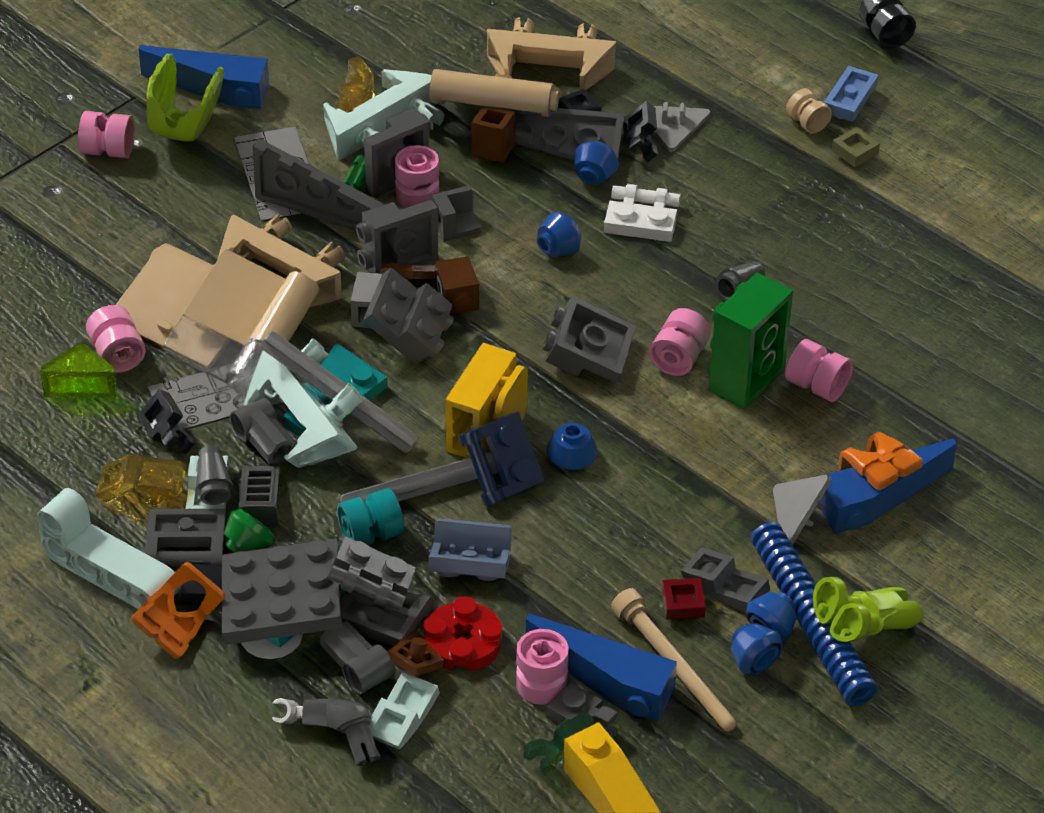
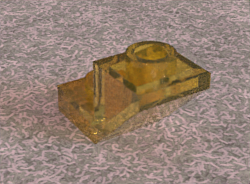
[335,56,375,113]
[95,454,187,507]

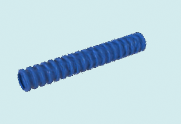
[751,522,877,706]

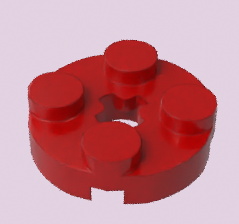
[424,596,502,671]

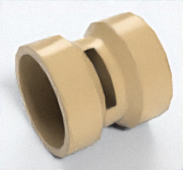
[786,88,832,134]

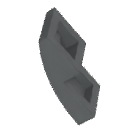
[681,547,771,613]

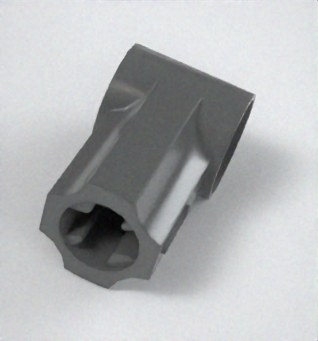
[230,398,296,466]
[320,621,395,695]

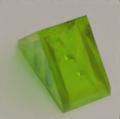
[40,341,117,398]

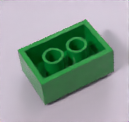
[708,272,793,409]

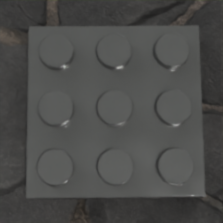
[222,538,343,645]

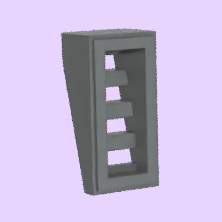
[238,466,280,526]

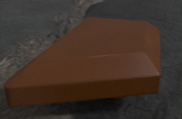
[381,264,435,282]
[388,631,444,678]

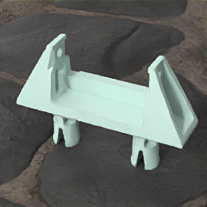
[323,69,444,161]
[244,338,365,468]

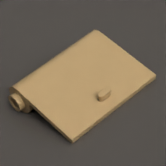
[429,69,562,117]
[116,243,230,371]

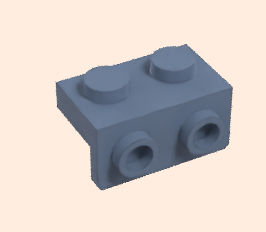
[428,518,512,581]

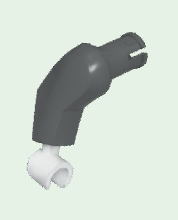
[272,698,381,766]

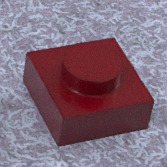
[661,578,706,620]

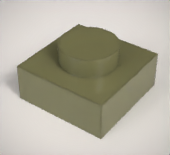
[832,127,880,167]

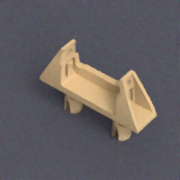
[487,17,616,90]
[218,214,345,307]

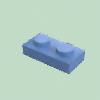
[824,66,879,122]

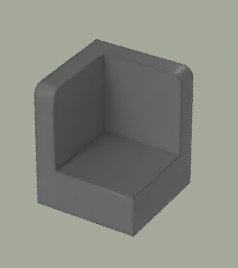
[432,186,481,242]

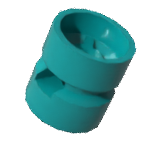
[337,488,405,545]

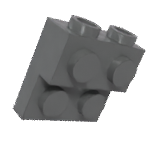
[364,107,431,198]
[356,200,438,274]
[363,268,454,364]
[542,296,636,383]

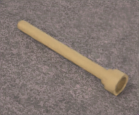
[611,588,736,731]

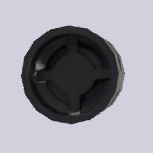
[859,0,916,48]

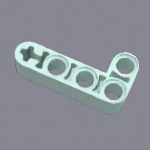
[37,488,182,609]

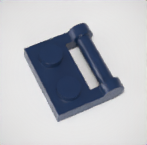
[458,411,544,506]

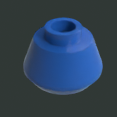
[575,141,619,185]
[537,212,582,257]
[547,423,598,471]
[746,592,797,642]
[731,623,783,675]

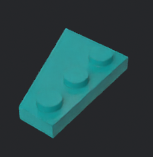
[284,343,388,437]

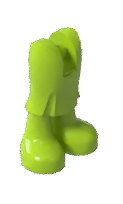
[813,577,924,642]

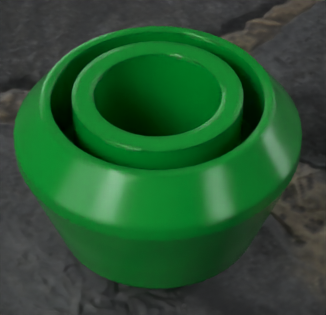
[224,509,274,553]

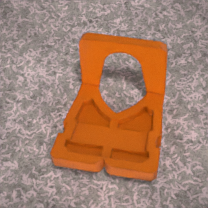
[838,431,922,490]
[130,562,225,659]

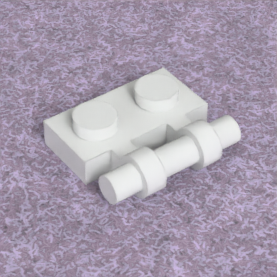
[604,184,681,242]

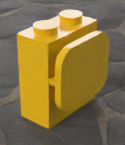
[445,343,528,459]

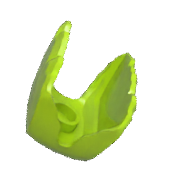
[147,54,224,142]

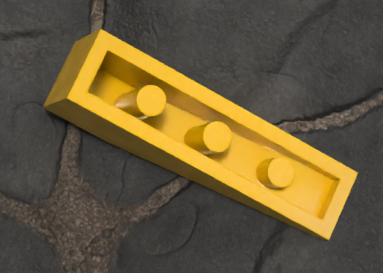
[563,722,661,813]

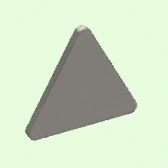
[654,102,710,152]
[773,475,831,545]

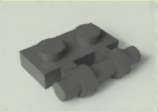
[327,536,416,610]

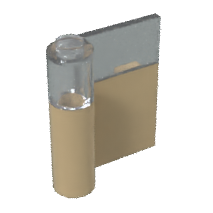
[161,248,320,396]

